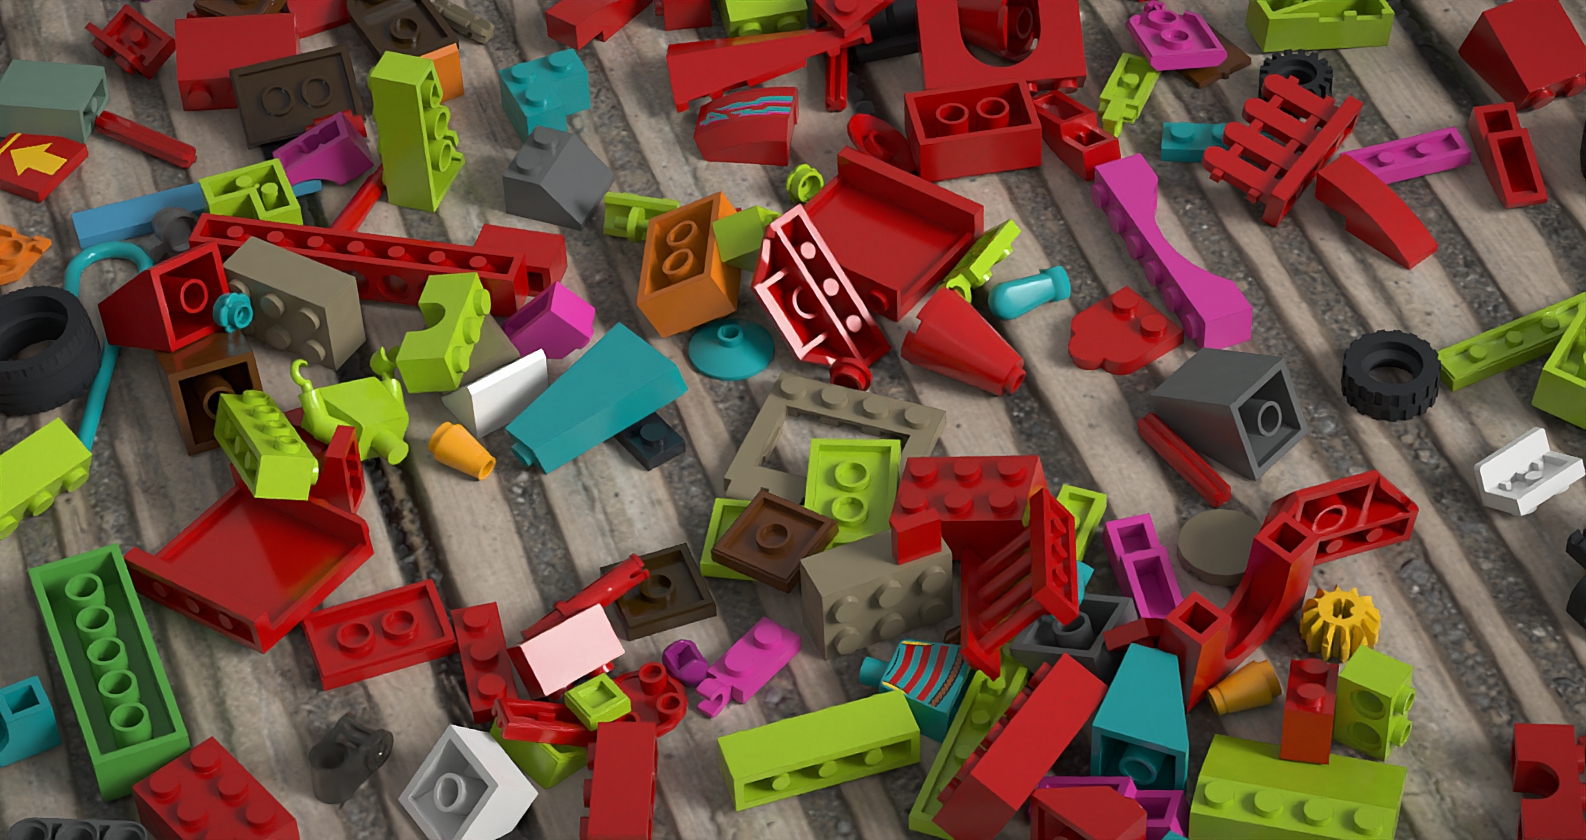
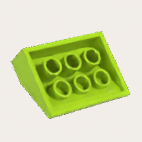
[1188,734,1408,840]

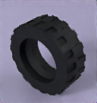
[1341,329,1441,422]

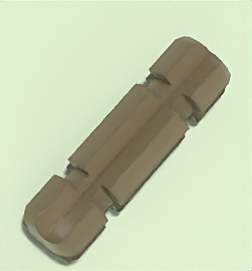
[432,0,495,44]

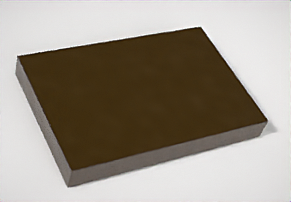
[229,43,367,150]

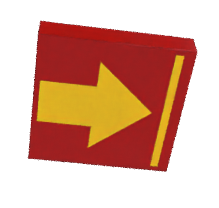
[0,133,89,203]

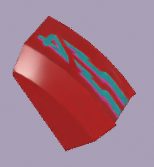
[693,87,799,166]

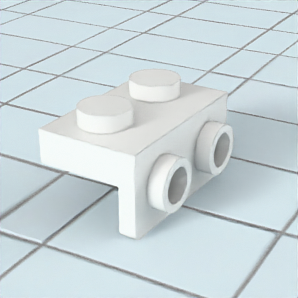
[1474,427,1586,516]

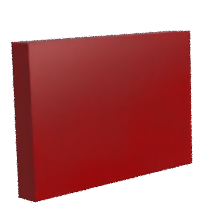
[300,578,459,691]

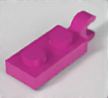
[696,616,801,718]

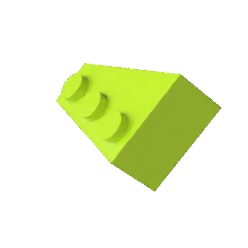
[1245,0,1395,52]

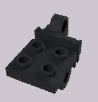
[856,0,919,64]

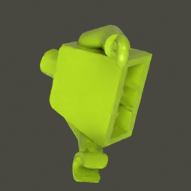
[290,346,409,465]

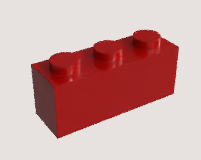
[579,722,659,840]

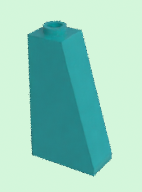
[505,322,688,475]

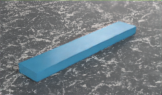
[71,179,322,250]

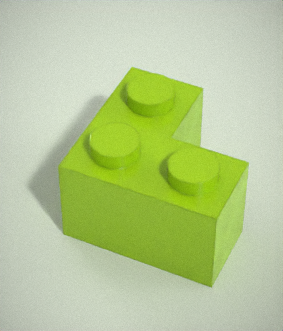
[198,158,303,225]

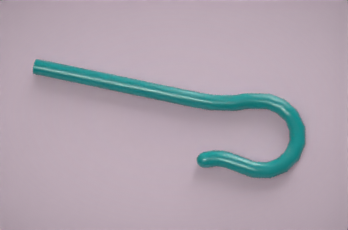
[63,241,155,452]

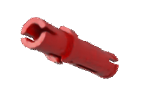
[520,553,650,640]

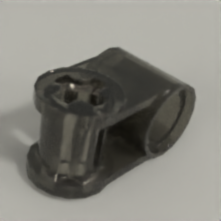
[308,713,394,804]

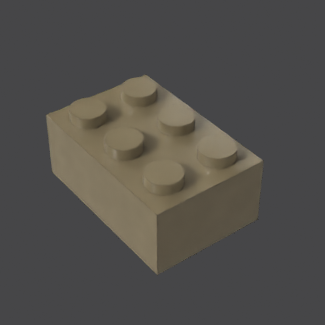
[223,236,366,371]
[800,529,953,661]

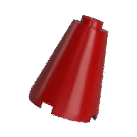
[957,0,1037,62]
[901,286,1026,396]

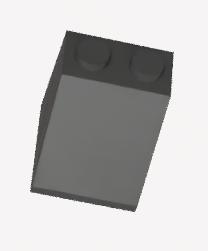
[1149,347,1309,481]

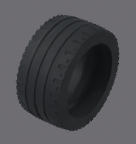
[0,285,102,416]

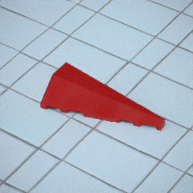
[666,23,873,113]

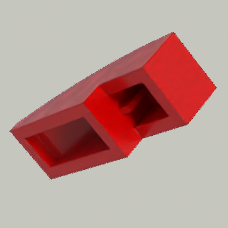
[545,0,653,51]
[1032,90,1121,182]
[1467,102,1548,209]
[1315,153,1438,270]

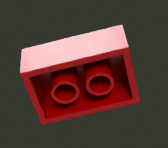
[904,76,1042,182]
[889,455,1049,560]
[132,736,300,840]

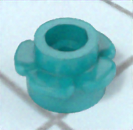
[213,292,253,333]

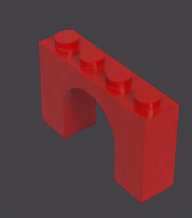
[914,0,1087,97]
[1157,511,1321,714]

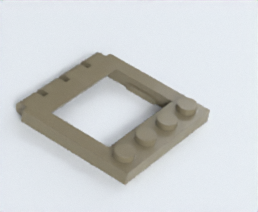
[723,372,946,505]

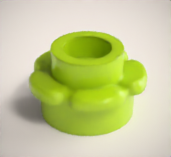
[785,164,824,204]

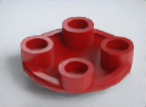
[611,662,688,738]

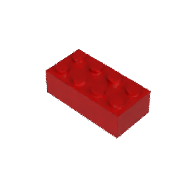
[931,652,1110,840]

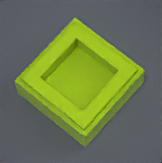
[564,673,631,732]

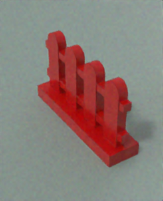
[1201,74,1363,228]

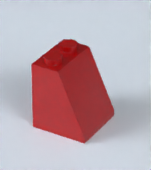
[1458,0,1586,112]
[97,240,230,352]

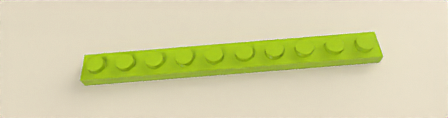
[908,484,1107,840]

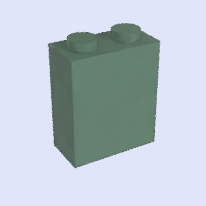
[0,59,110,144]

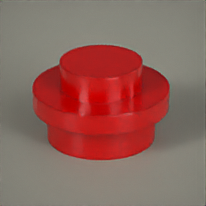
[829,357,873,391]

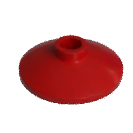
[847,114,916,174]

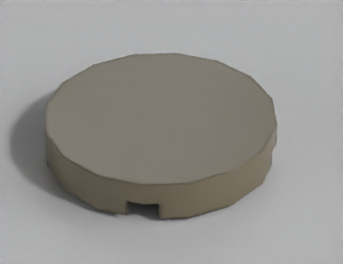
[1177,509,1262,586]

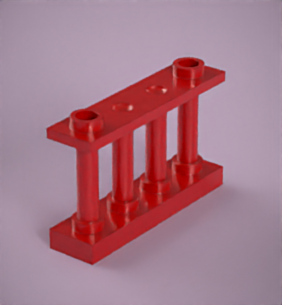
[960,487,1079,682]

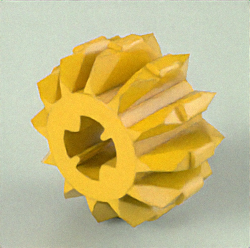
[1299,584,1381,664]

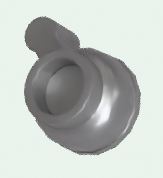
[138,207,199,261]

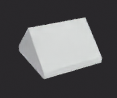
[441,349,549,439]

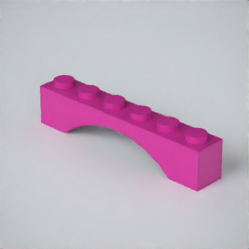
[1090,153,1253,349]

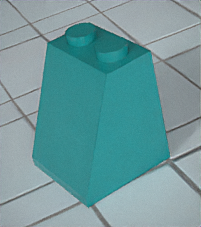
[1090,643,1189,797]

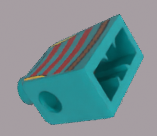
[859,639,976,743]

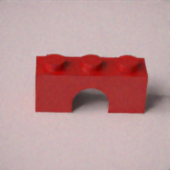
[1510,723,1586,840]

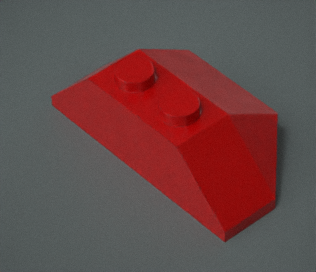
[750,203,892,368]
[1260,469,1419,566]

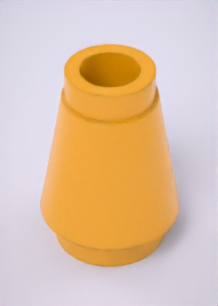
[428,422,496,480]
[1206,660,1282,716]

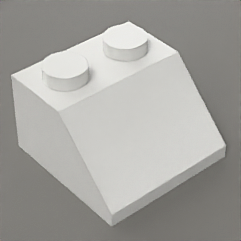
[398,724,538,840]

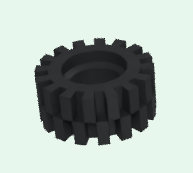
[1258,49,1333,120]

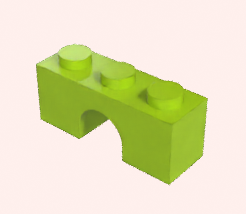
[395,272,491,393]

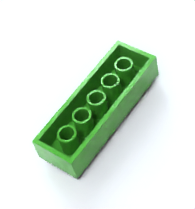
[28,543,191,802]

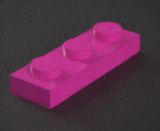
[1339,126,1472,184]

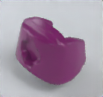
[662,639,708,688]

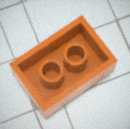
[636,191,742,338]

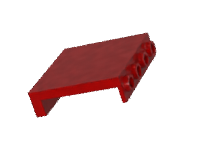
[803,145,984,323]
[123,462,374,654]

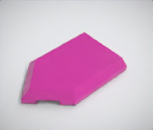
[1125,0,1227,71]

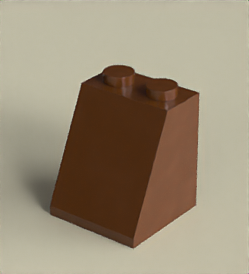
[152,328,264,456]

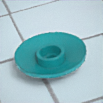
[688,318,775,381]

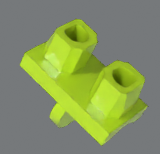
[603,191,680,243]

